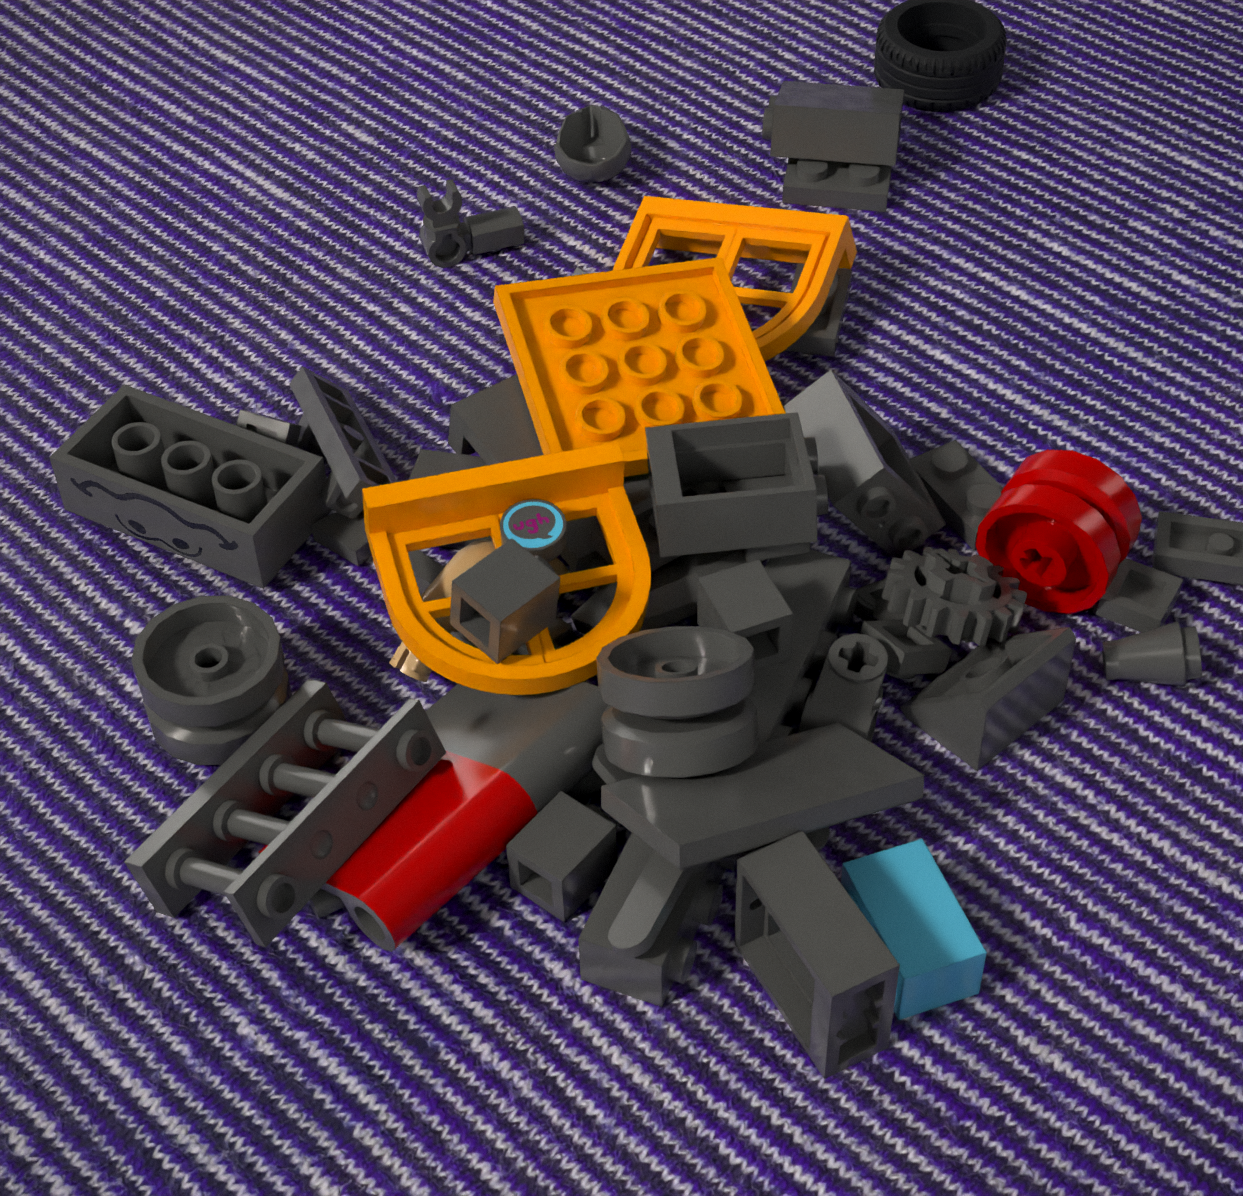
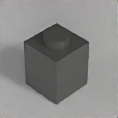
[450,538,560,664]
[697,559,793,670]
[506,791,617,923]

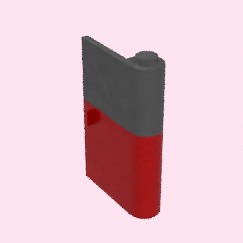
[258,682,608,952]

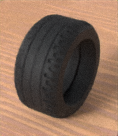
[874,0,1007,112]

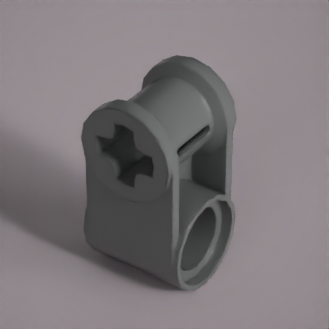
[798,633,888,742]

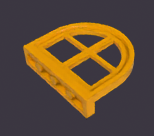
[612,196,857,362]
[362,441,651,695]

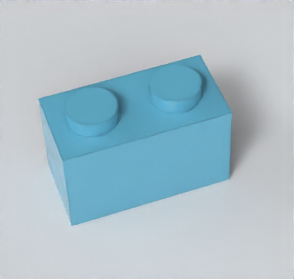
[841,839,987,1020]

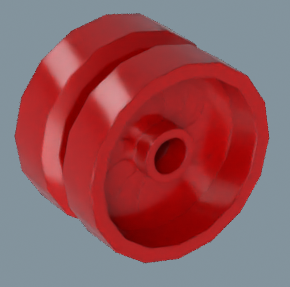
[976,449,1142,614]

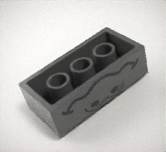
[49,384,332,589]

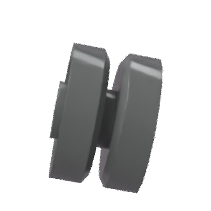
[131,595,292,765]
[596,626,759,778]

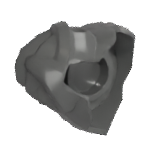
[554,105,631,183]

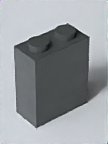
[762,81,904,166]

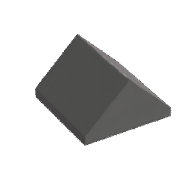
[900,627,1076,771]

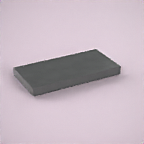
[601,722,924,870]

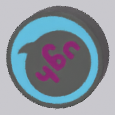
[500,499,567,562]

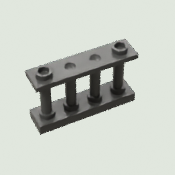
[124,679,446,947]

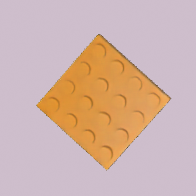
[493,257,785,477]

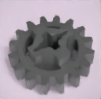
[882,547,1027,646]

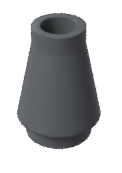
[1102,621,1202,686]

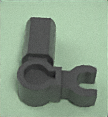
[417,179,524,268]

